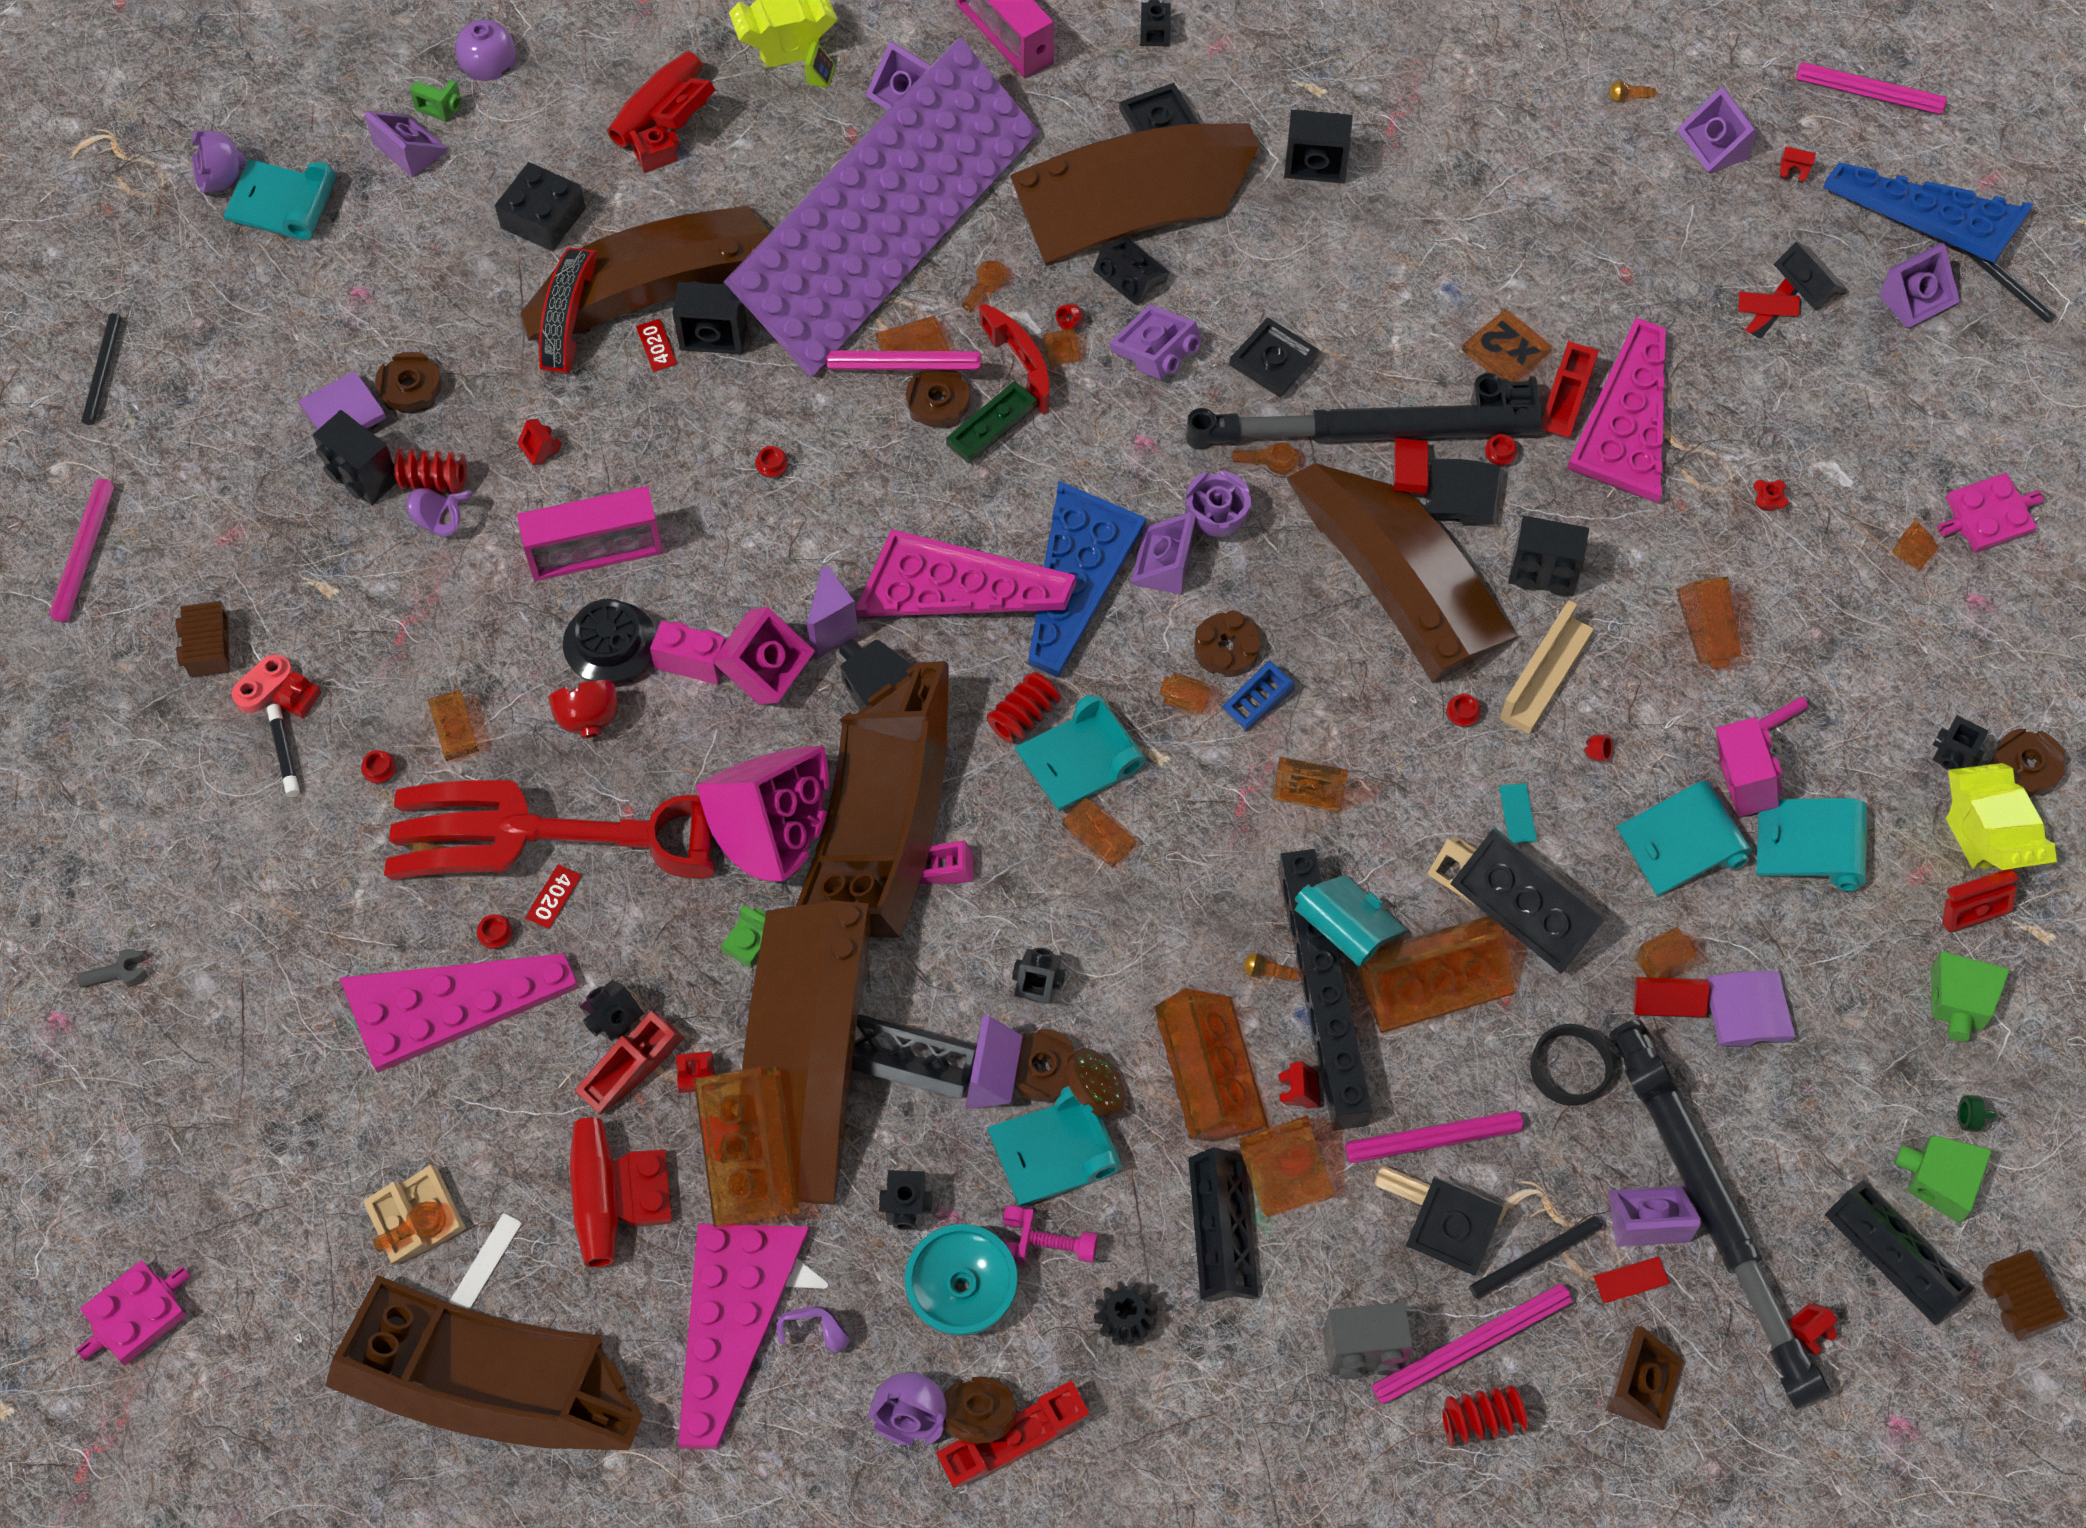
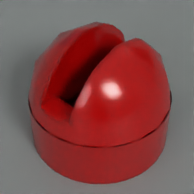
[1056,303,1084,330]
[1584,734,1613,762]

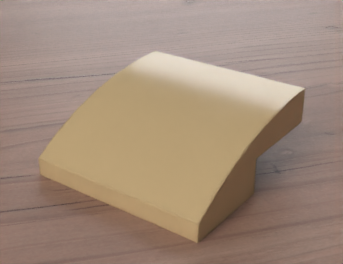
[363,1165,466,1265]

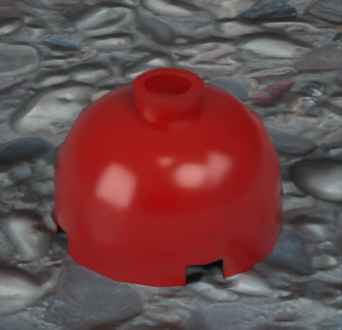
[548,680,618,739]

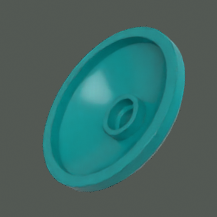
[904,1224,1017,1336]

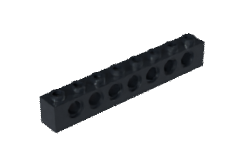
[1278,849,1372,1131]

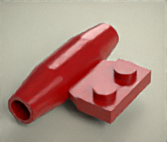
[607,51,716,147]
[569,1117,671,1268]

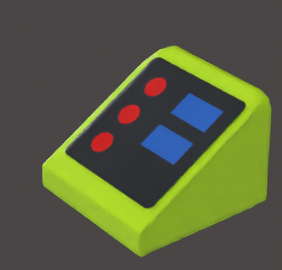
[804,42,835,87]

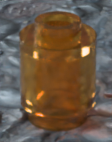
[1159,672,1211,714]

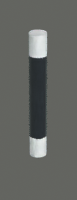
[267,704,300,797]

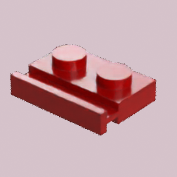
[1942,869,2019,933]

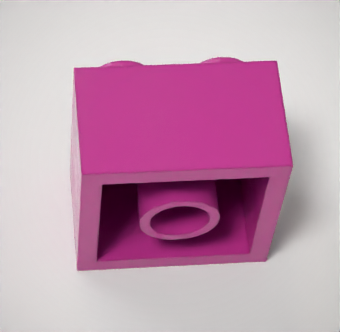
[712,607,815,705]
[1715,717,1783,818]

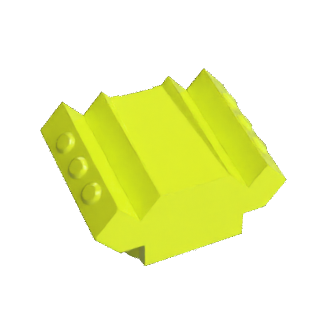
[729,0,838,68]
[1945,763,2057,870]

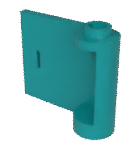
[223,159,337,240]
[1015,695,1146,812]
[1616,780,1752,897]
[1756,798,1867,891]
[1295,875,1407,967]
[987,1086,1123,1207]

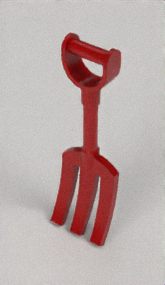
[384,780,715,880]

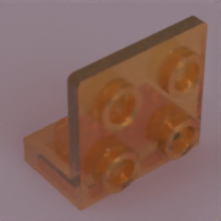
[1239,1115,1334,1217]

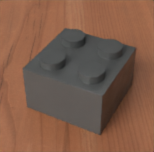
[1323,1302,1413,1379]

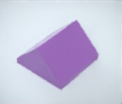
[865,41,931,110]
[1677,86,1757,173]
[365,111,448,177]
[1879,243,1960,327]
[1131,511,1196,594]
[807,566,858,658]
[965,1015,1023,1109]
[1608,1186,1700,1247]

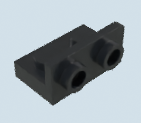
[1093,237,1170,305]

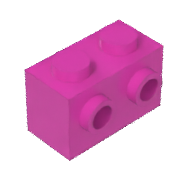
[650,621,726,685]

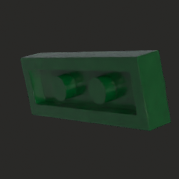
[946,381,1037,464]

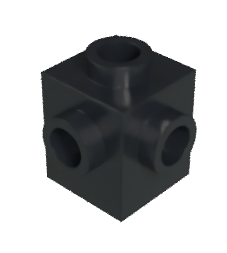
[1932,715,1989,770]
[1012,948,1066,1004]
[579,979,645,1041]
[879,1170,932,1230]

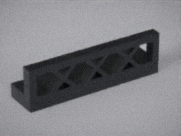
[851,1014,977,1099]
[1188,1147,1259,1302]
[1824,1180,1974,1325]

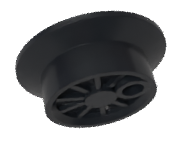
[562,599,656,684]

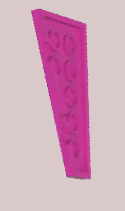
[1567,317,1666,503]
[855,529,1077,617]
[339,953,579,1073]
[678,1223,810,1450]

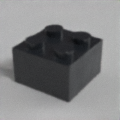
[1284,109,1353,184]
[495,162,586,252]
[672,281,747,355]
[312,410,397,505]
[1508,516,1589,596]

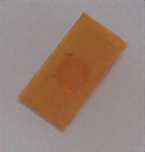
[428,690,479,761]
[1062,798,1136,868]

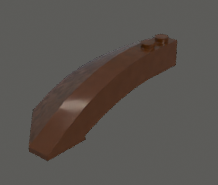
[1010,123,1260,266]
[520,205,770,341]
[1287,463,1517,683]
[796,661,949,937]
[737,901,872,1205]
[325,1275,643,1450]

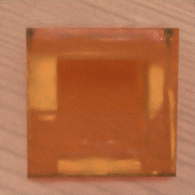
[1042,328,1081,366]
[1892,520,1939,571]

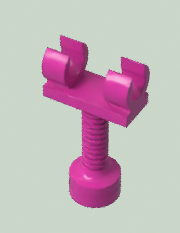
[1003,1206,1098,1265]

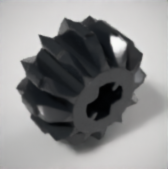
[1094,1281,1157,1347]

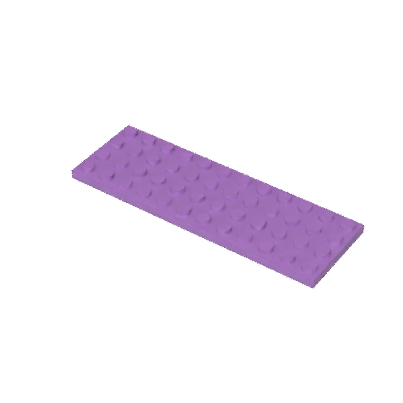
[724,37,1040,376]

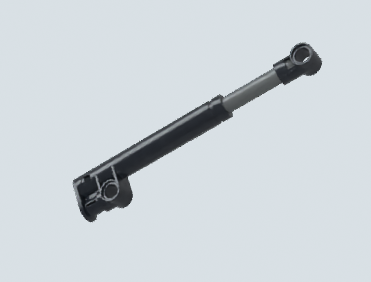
[1186,372,1541,450]
[1609,1020,1831,1410]

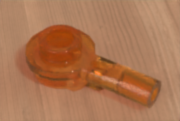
[962,260,1007,312]
[1233,442,1298,474]
[372,1201,446,1252]

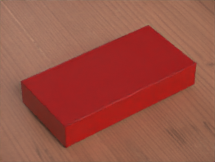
[1393,438,1428,494]
[1632,977,1710,1017]

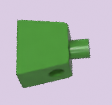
[1931,951,2009,1042]
[1894,1136,1991,1223]

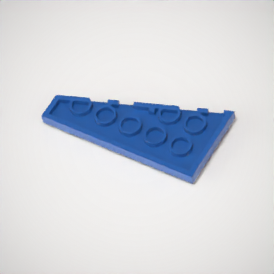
[1823,162,2034,263]
[1029,481,1146,678]

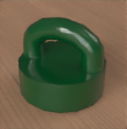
[1957,1095,1998,1132]

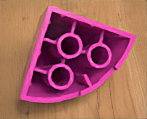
[696,745,829,881]

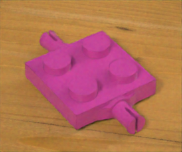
[1937,472,2043,553]
[75,1260,192,1366]

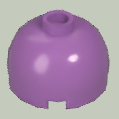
[455,19,517,81]
[192,130,244,193]
[1185,470,1251,537]
[868,1372,947,1445]

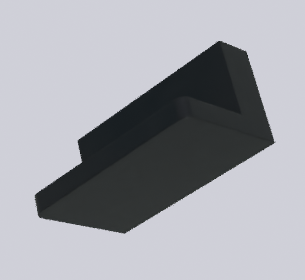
[1773,242,1848,309]

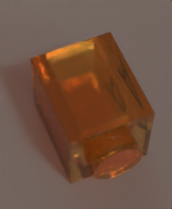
[1635,926,1697,978]

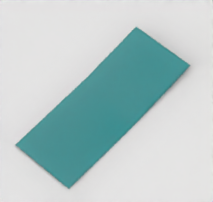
[1499,783,1537,843]

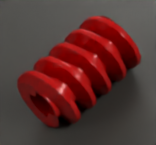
[394,448,467,493]
[987,672,1061,743]
[1442,1385,1527,1447]

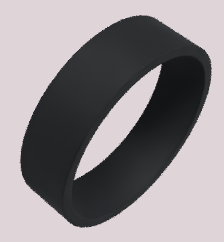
[1530,1024,1613,1106]

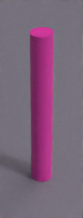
[1758,697,1808,730]

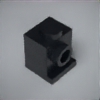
[1140,0,1171,47]

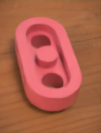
[232,655,293,713]

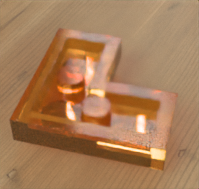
[875,315,956,374]

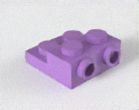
[1109,304,1202,380]

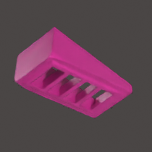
[919,840,973,884]

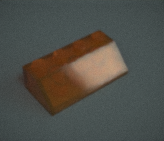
[1358,916,1515,1033]
[1154,988,1269,1142]
[694,1067,800,1227]

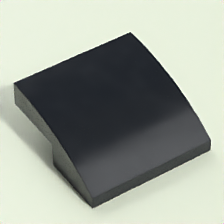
[1425,459,1502,526]

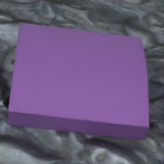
[298,371,387,430]
[1705,971,1795,1047]

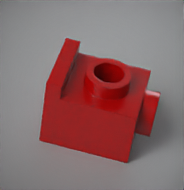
[629,125,680,173]

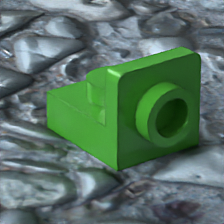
[410,80,462,122]
[721,905,766,968]

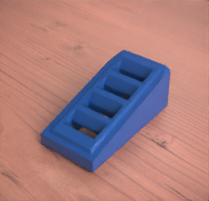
[1222,660,1295,731]

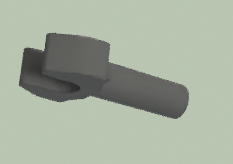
[77,949,148,987]

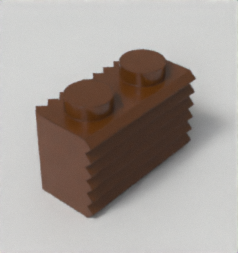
[175,601,230,678]
[1982,1249,2068,1342]

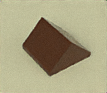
[1605,1326,1684,1430]

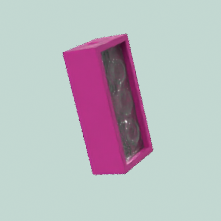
[956,0,1054,79]
[517,486,663,581]

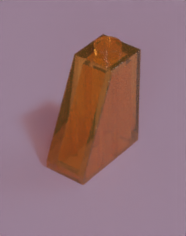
[1676,576,1741,668]

